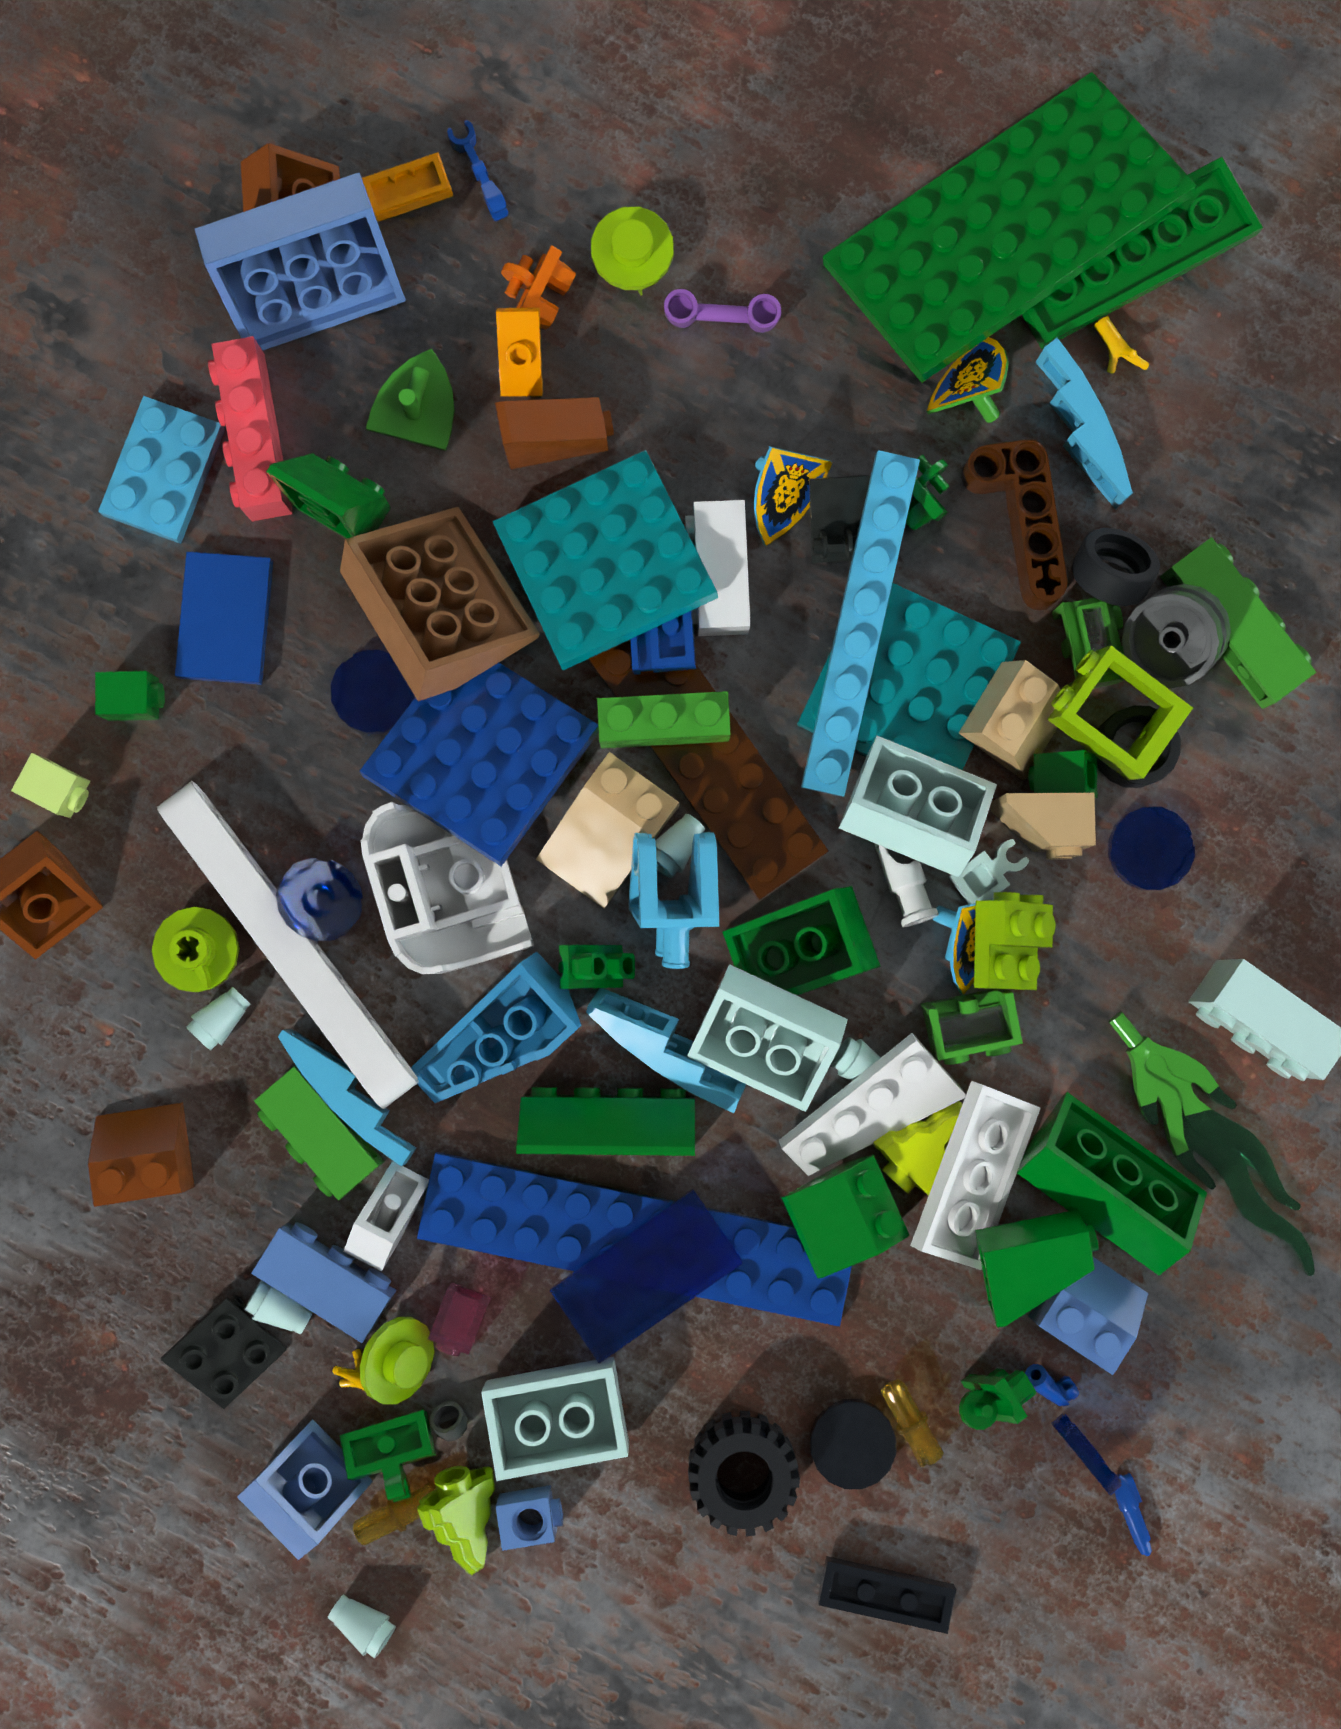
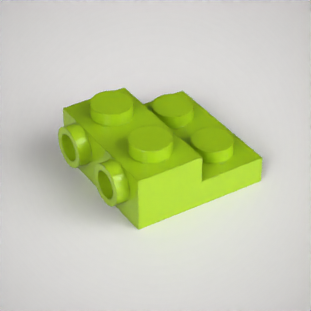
[974,892,1056,990]

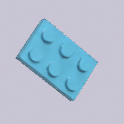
[98,396,225,544]

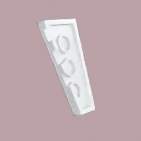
[779,1033,966,1176]

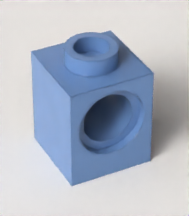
[495,1485,563,1551]

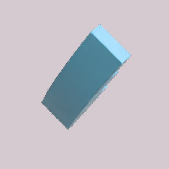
[1036,337,1133,510]
[586,988,746,1113]
[278,1029,416,1167]

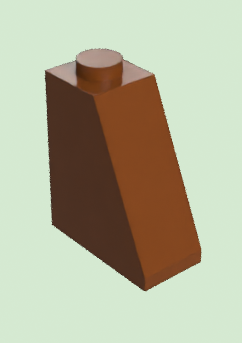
[495,397,614,469]

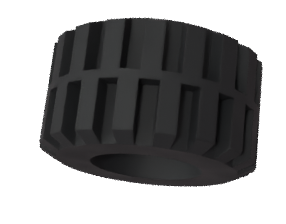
[688,1410,800,1537]

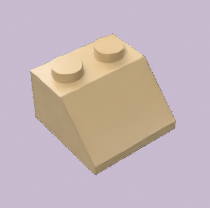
[959,660,1060,780]
[990,793,1096,860]

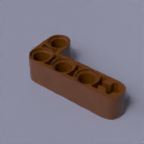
[961,440,1067,610]

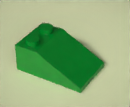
[266,453,391,539]
[722,886,881,996]

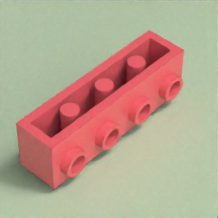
[208,336,293,522]

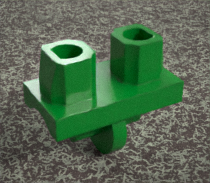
[894,453,950,531]
[558,945,635,989]
[959,1368,1037,1430]

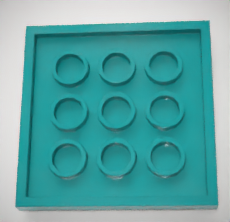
[492,450,718,671]
[797,583,1021,770]

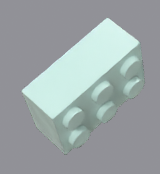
[839,736,997,877]
[1188,959,1341,1081]
[687,964,848,1112]
[481,1357,629,1481]

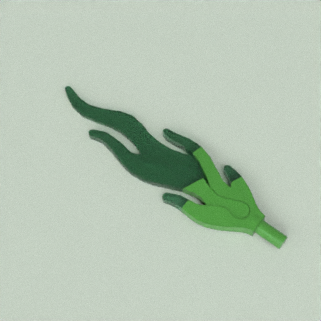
[1108,1012,1315,1276]

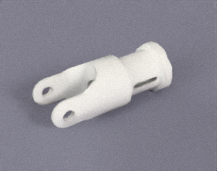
[874,843,939,927]

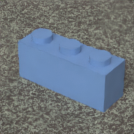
[251,1222,397,1343]

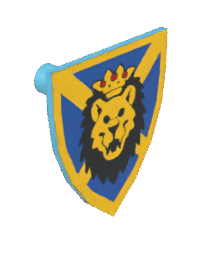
[754,446,833,546]
[933,903,976,995]

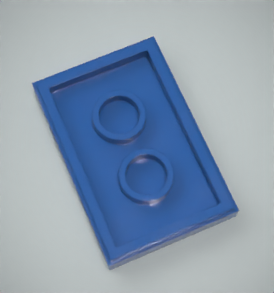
[175,552,273,685]

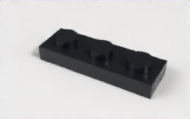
[817,1556,956,1634]

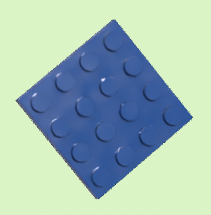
[360,663,599,867]

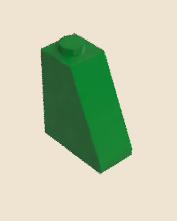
[975,1209,1099,1328]

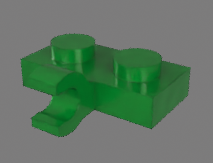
[339,1410,436,1503]

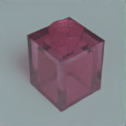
[428,1282,492,1356]

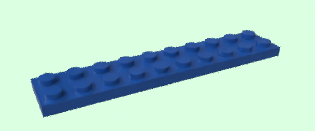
[417,1152,852,1327]

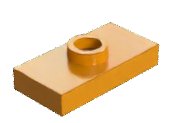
[362,152,454,222]
[496,308,543,397]

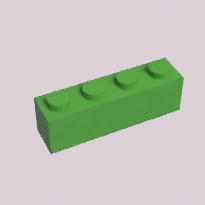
[1160,537,1316,709]

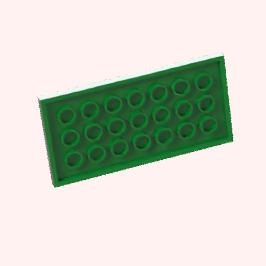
[823,72,1197,383]

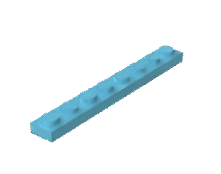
[801,450,920,797]

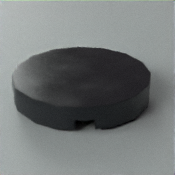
[810,1399,896,1489]

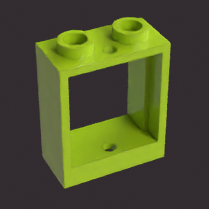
[1047,645,1193,780]

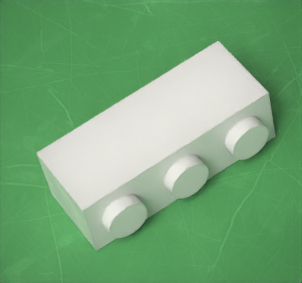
[685,500,750,636]

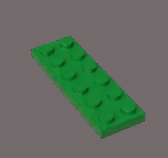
[1022,157,1263,350]

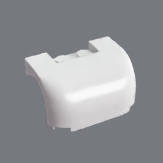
[360,802,534,974]

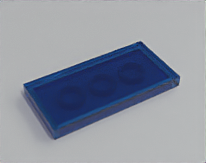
[550,1188,743,1364]

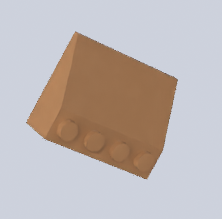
[340,507,540,701]

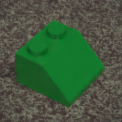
[781,1155,910,1278]

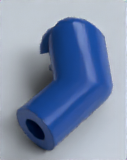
[1025,1364,1080,1406]

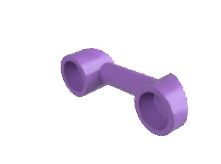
[664,289,781,333]

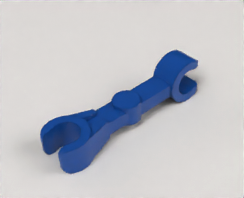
[447,120,509,221]

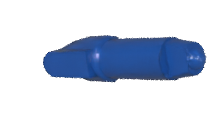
[1114,1473,1152,1556]

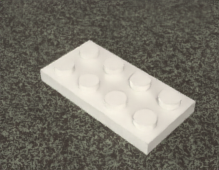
[910,1081,1041,1270]

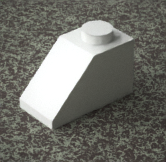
[343,1161,429,1271]

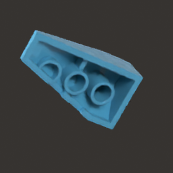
[411,951,582,1103]

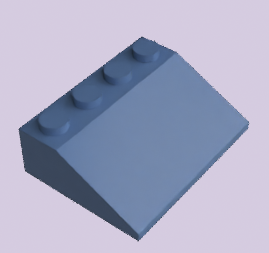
[195,172,406,351]

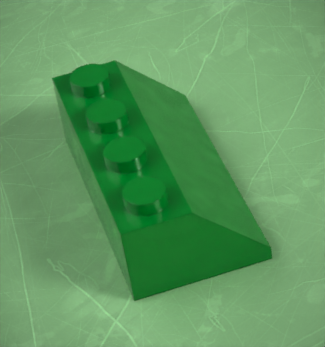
[516,1087,695,1156]
[1017,1092,1207,1276]

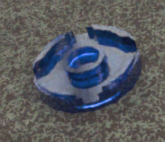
[331,650,415,734]
[1108,807,1195,891]
[276,858,363,941]
[1051,1413,1122,1496]

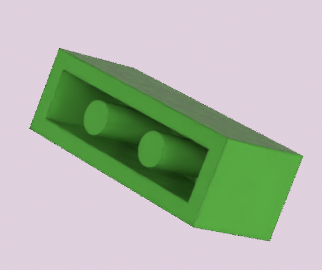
[597,691,731,749]
[254,1066,385,1200]

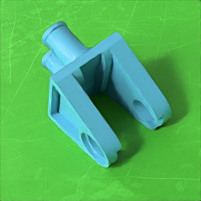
[629,832,719,969]

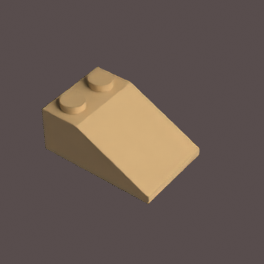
[536,752,679,909]

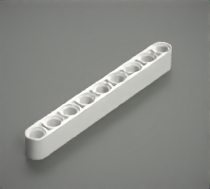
[157,781,419,1109]

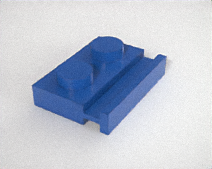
[630,611,696,675]

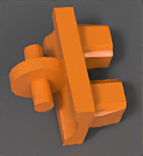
[501,245,576,330]

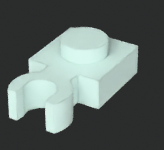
[948,839,1030,905]

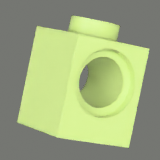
[11,753,91,818]

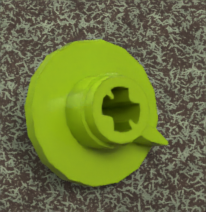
[591,206,674,296]
[152,907,240,993]
[359,1317,434,1405]

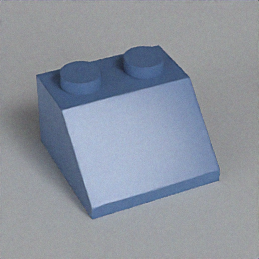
[1028,1257,1148,1375]
[237,1419,373,1560]

